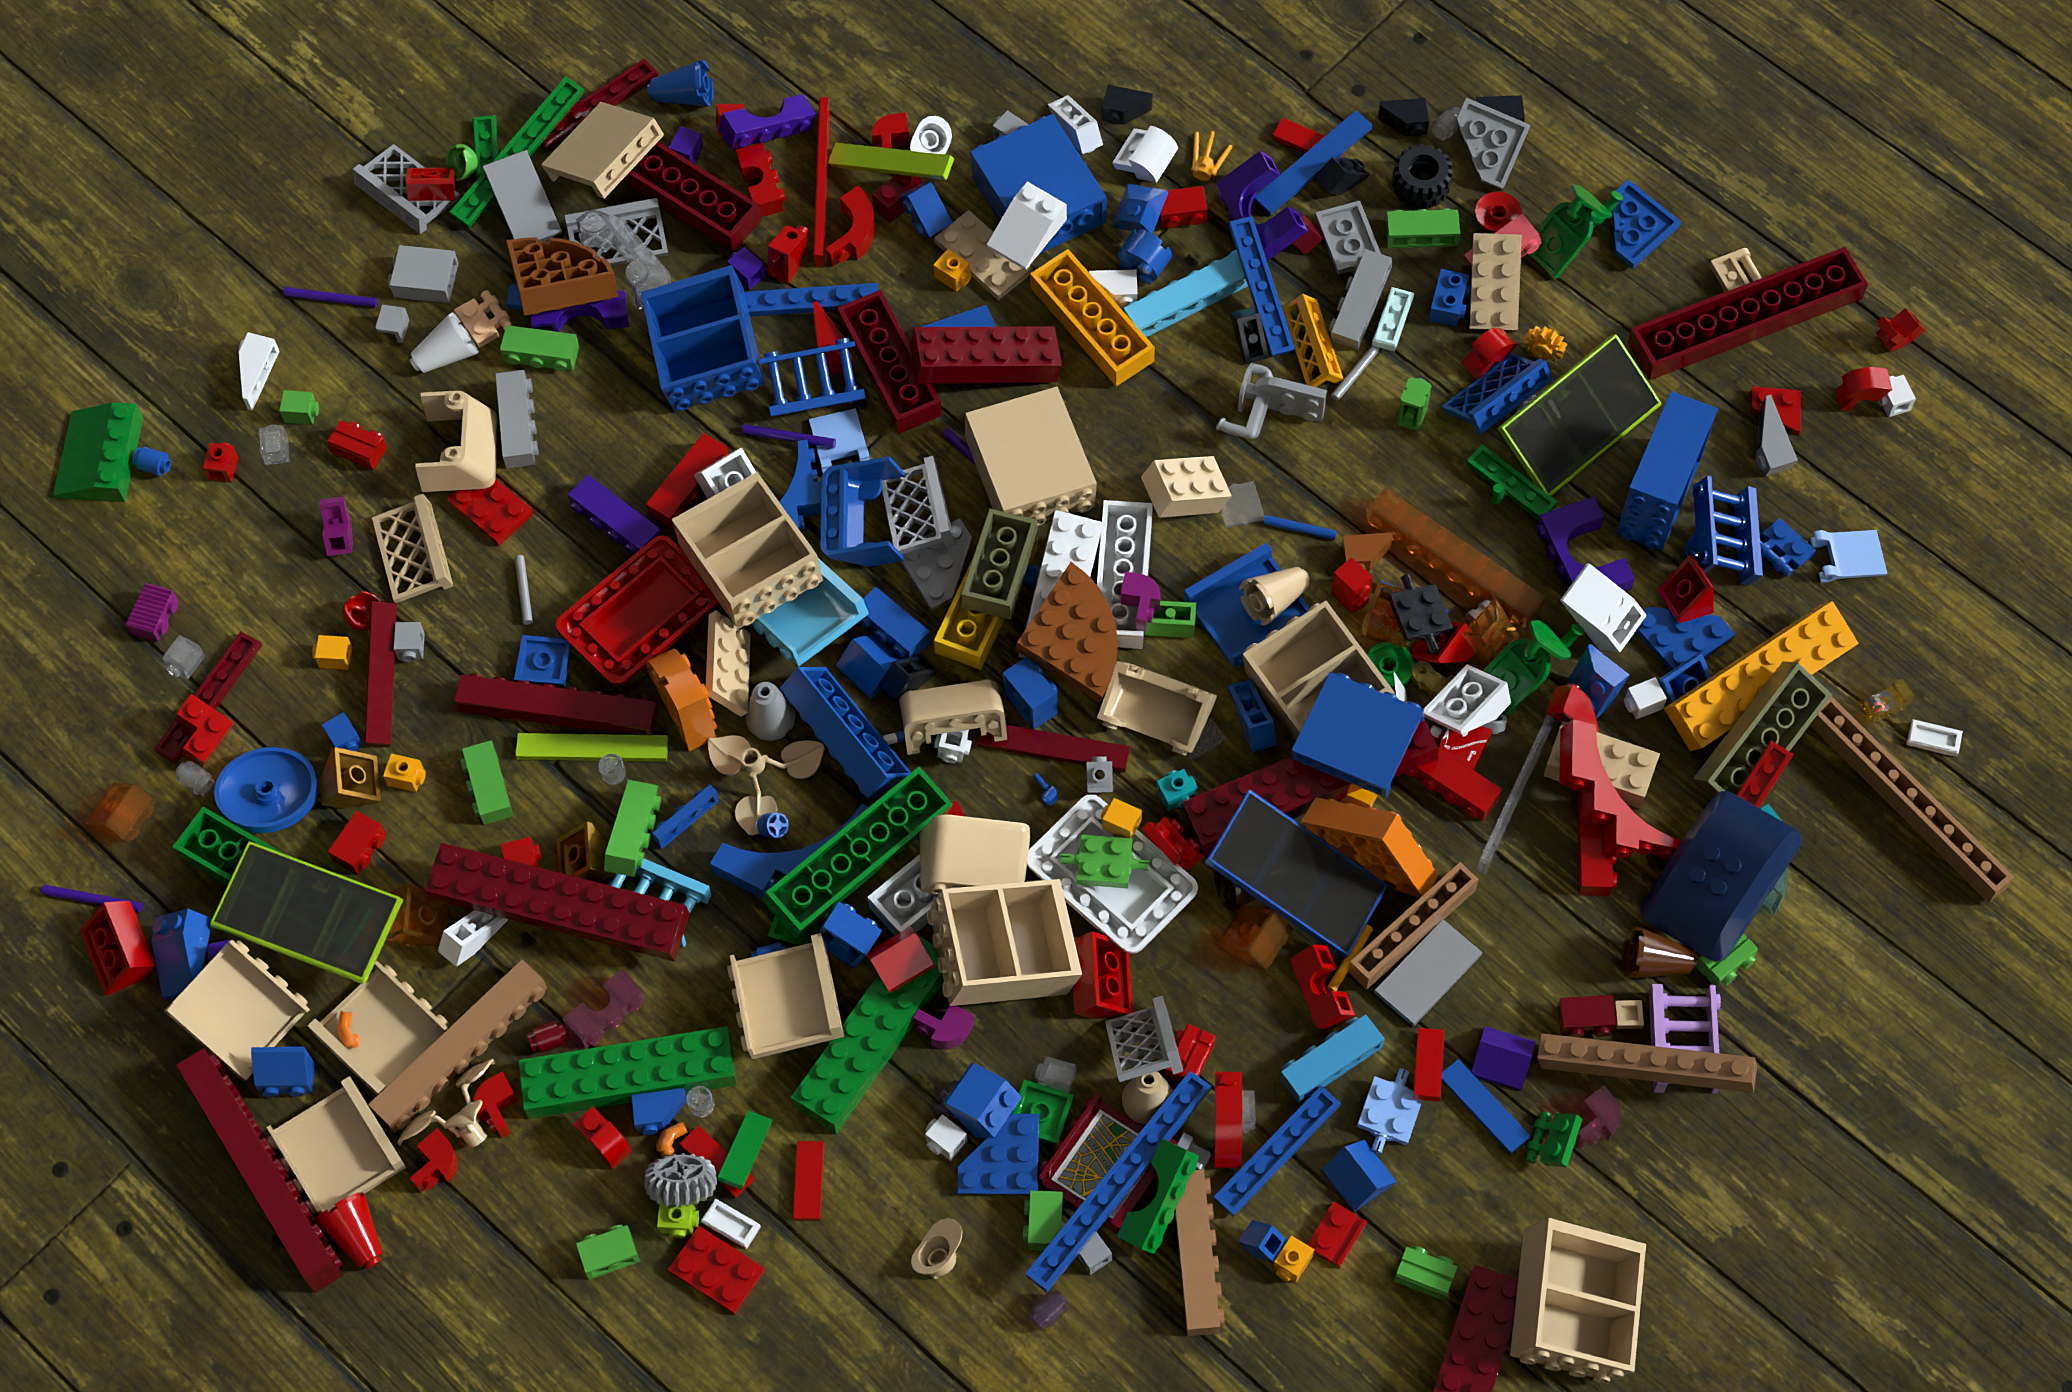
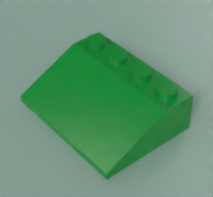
[53,402,143,502]

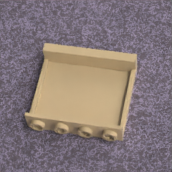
[541,102,664,199]
[727,933,844,1059]
[164,940,310,1081]
[307,961,450,1096]
[267,1076,406,1215]

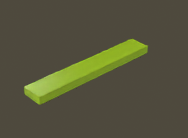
[828,142,954,180]
[516,733,669,762]

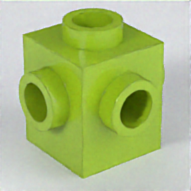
[657,1203,699,1238]

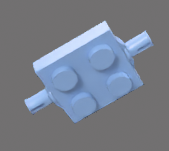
[1356,1068,1423,1154]

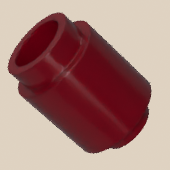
[527,1020,568,1053]

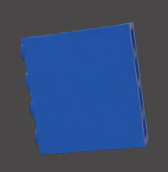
[1184,543,1309,668]
[1292,672,1424,798]

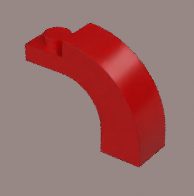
[825,186,875,267]
[1214,1072,1242,1168]

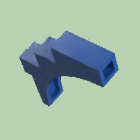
[779,440,822,532]
[710,803,869,898]

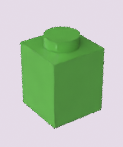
[280,390,319,425]

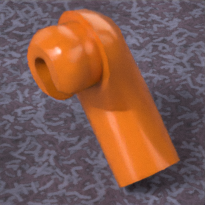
[336,1011,360,1048]
[656,1121,688,1157]

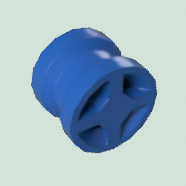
[757,812,789,838]

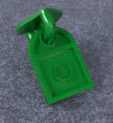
[1529,184,1623,278]
[1483,620,1584,716]

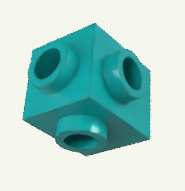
[1156,769,1197,812]

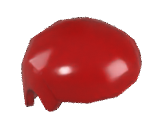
[342,591,381,631]

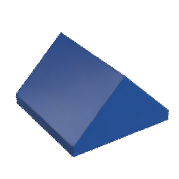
[836,634,899,699]
[1659,652,1711,706]
[1322,1140,1397,1213]

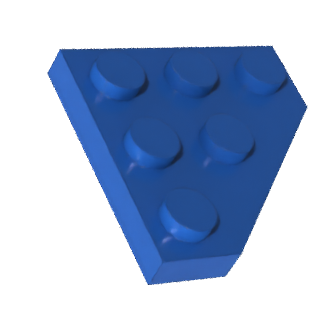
[1612,179,1681,269]
[1635,607,1736,671]
[957,1114,1039,1195]

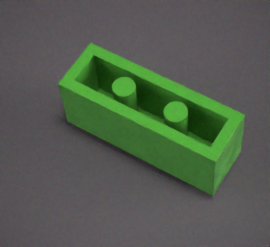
[1386,209,1460,248]
[500,325,579,371]
[460,740,513,825]

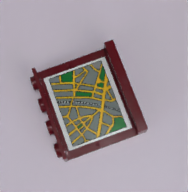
[1038,1091,1178,1235]

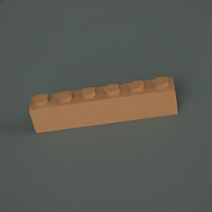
[1348,862,1479,990]
[1175,1169,1225,1336]

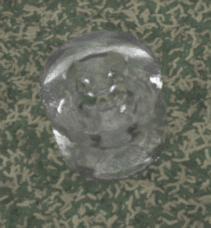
[598,754,626,785]
[686,1086,714,1117]

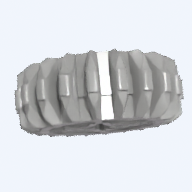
[644,1153,717,1207]

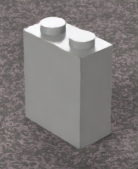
[388,245,459,303]

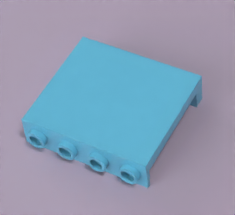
[752,558,869,666]

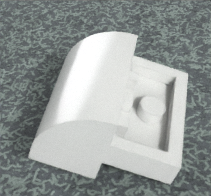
[1112,126,1178,183]

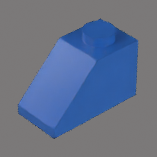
[632,1088,688,1135]

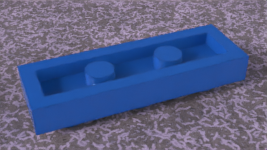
[652,785,719,849]

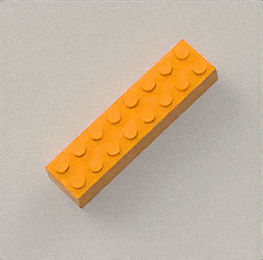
[1664,601,1859,751]

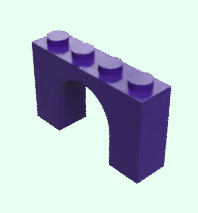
[1216,151,1308,261]
[1536,497,1635,592]

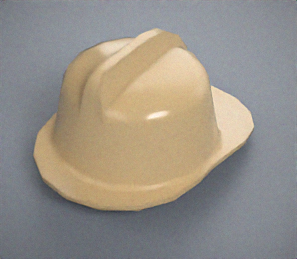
[911,1218,962,1279]

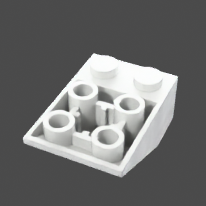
[1560,563,1647,652]

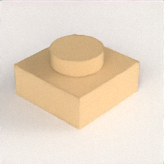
[1614,1000,1644,1029]

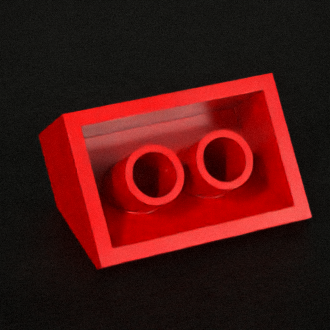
[79,901,156,995]
[1073,932,1133,1019]

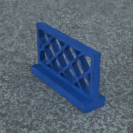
[1441,353,1553,434]

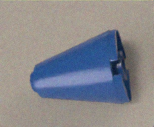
[647,60,714,107]

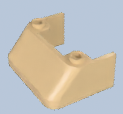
[415,391,499,492]

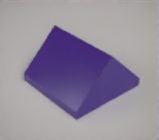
[1471,1026,1535,1091]

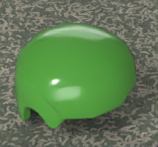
[446,144,478,181]

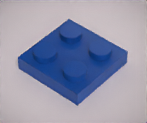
[514,635,572,688]

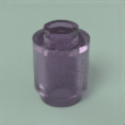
[1028,1290,1068,1331]

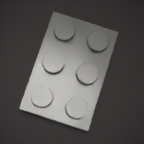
[1315,201,1381,275]

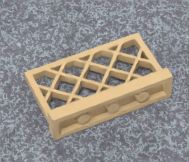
[372,494,453,603]

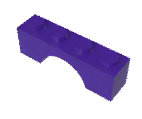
[718,94,816,149]
[531,290,630,332]

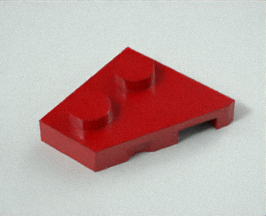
[1750,386,1801,436]

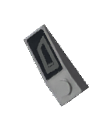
[1756,395,1798,477]

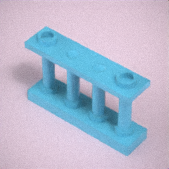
[609,859,712,948]

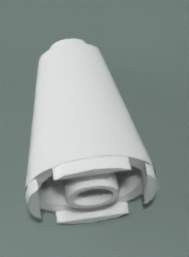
[409,312,479,373]

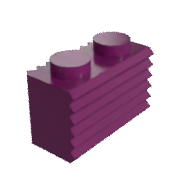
[126,583,178,642]

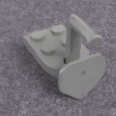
[1216,363,1327,439]

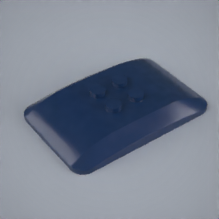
[1641,791,1802,962]

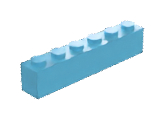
[1124,250,1248,337]

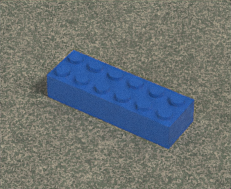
[780,667,911,798]

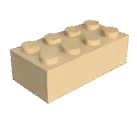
[1544,721,1660,809]

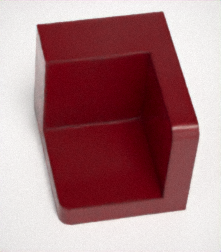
[1293,212,1323,254]

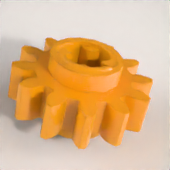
[1523,326,1567,362]

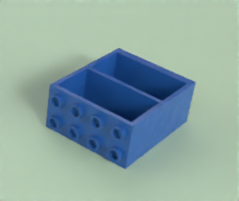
[970,114,1107,254]
[641,265,766,411]
[1616,391,1718,551]

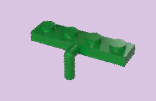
[1466,444,1558,521]

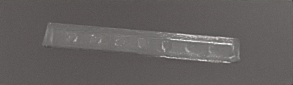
[1477,714,1557,875]

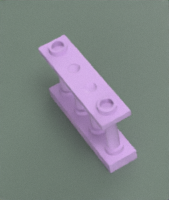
[1649,984,1721,1094]

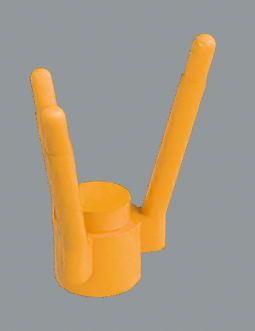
[1191,131,1232,181]

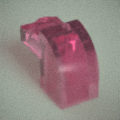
[1575,1086,1621,1148]

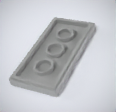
[483,150,562,241]
[1374,919,1482,1027]

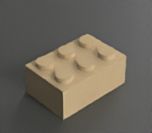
[1141,456,1232,518]

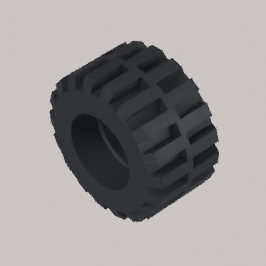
[1392,144,1453,209]

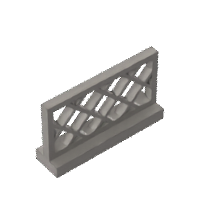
[353,144,460,234]
[565,198,669,266]
[882,456,955,554]
[1105,996,1183,1082]

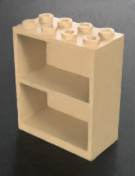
[965,387,1097,526]
[672,472,823,629]
[1243,601,1395,742]
[927,879,1082,1006]
[1510,1218,1646,1383]

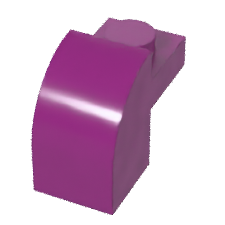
[319,497,353,556]
[1121,571,1161,631]
[913,1006,975,1050]

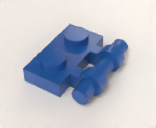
[1760,518,1816,577]

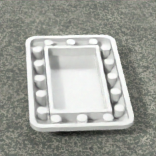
[1027,794,1198,954]

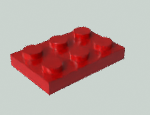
[447,479,534,546]
[668,1226,765,1315]

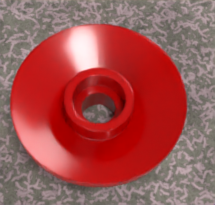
[1475,192,1522,233]

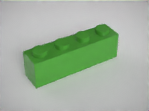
[604,780,661,877]

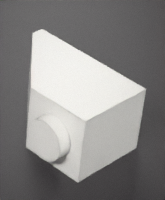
[1089,270,1137,308]

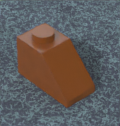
[1342,532,1393,572]

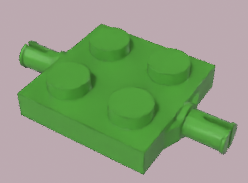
[1060,834,1149,889]

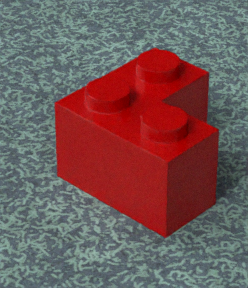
[175,694,234,769]

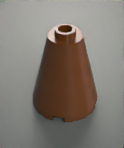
[1621,926,1698,978]

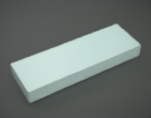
[1372,287,1414,352]

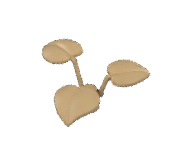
[708,736,825,836]
[398,1059,495,1148]

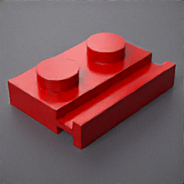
[1307,1201,1367,1269]

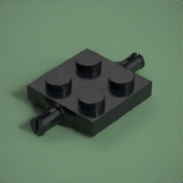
[1388,574,1453,654]

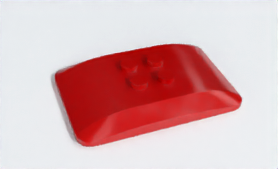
[556,535,719,685]

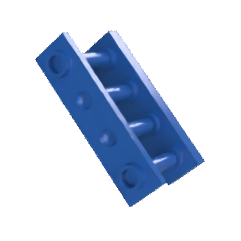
[760,338,866,417]
[1692,475,1763,586]

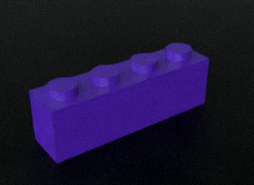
[568,475,661,556]

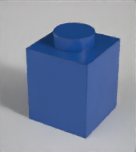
[322,712,363,751]
[1238,1220,1288,1263]

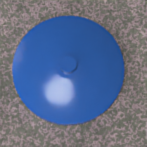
[214,747,318,833]

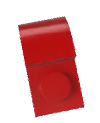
[872,112,910,149]
[1875,308,1926,351]
[1461,328,1518,379]
[1835,367,1893,411]
[474,1071,518,1138]
[573,1106,632,1170]
[410,1128,458,1193]

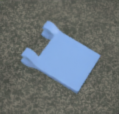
[809,408,870,473]
[1810,530,1887,583]

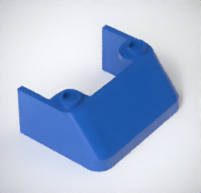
[820,456,905,567]

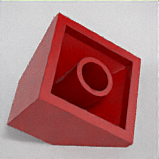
[1409,622,1481,663]

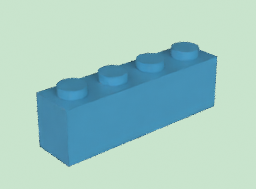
[1280,1015,1385,1105]

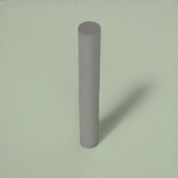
[1331,346,1380,401]
[514,555,533,625]

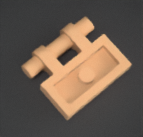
[454,290,513,348]

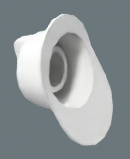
[910,116,952,154]

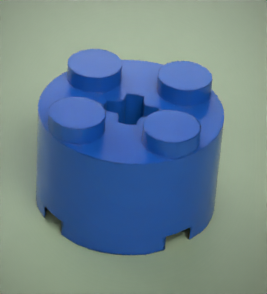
[1117,229,1172,285]

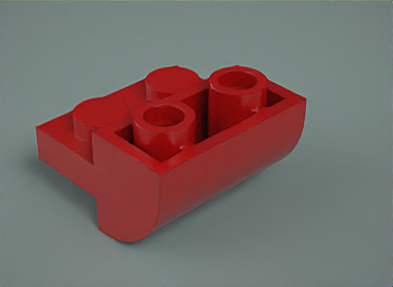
[1142,817,1205,871]

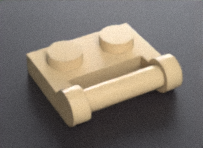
[1709,248,1762,292]

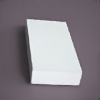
[1906,719,1963,757]
[701,1198,761,1249]

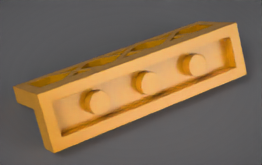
[1282,294,1343,387]

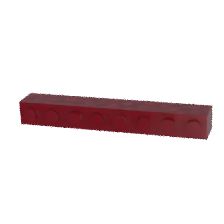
[454,674,659,735]

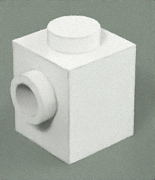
[1878,375,1916,417]
[1624,677,1667,719]
[925,1114,968,1161]

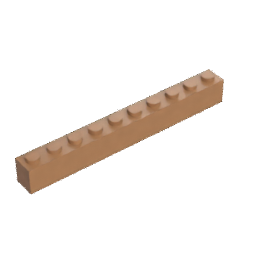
[1810,696,2014,904]

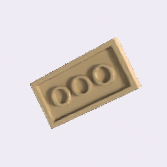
[934,210,1033,301]
[1469,233,1522,331]
[706,611,751,717]

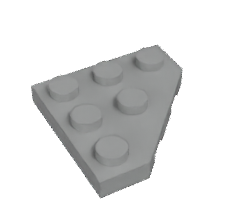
[1456,98,1531,191]
[900,518,972,612]

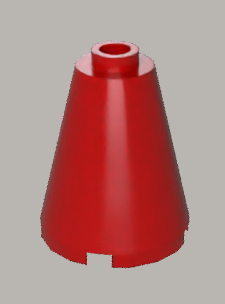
[316,1192,383,1270]

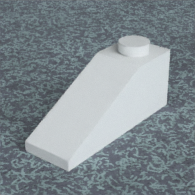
[1048,95,1103,154]
[238,332,279,411]
[438,910,509,967]

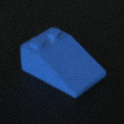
[151,909,212,999]

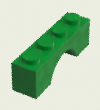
[1117,1139,1199,1254]

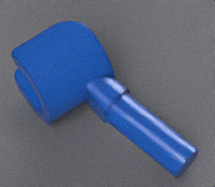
[1033,773,1058,806]

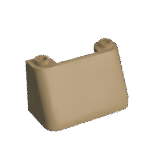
[1097,661,1217,755]
[899,679,1007,755]
[919,815,1030,895]

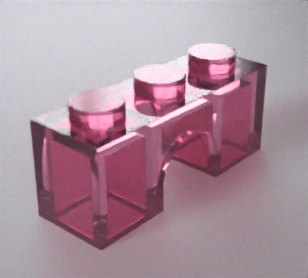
[562,969,645,1049]

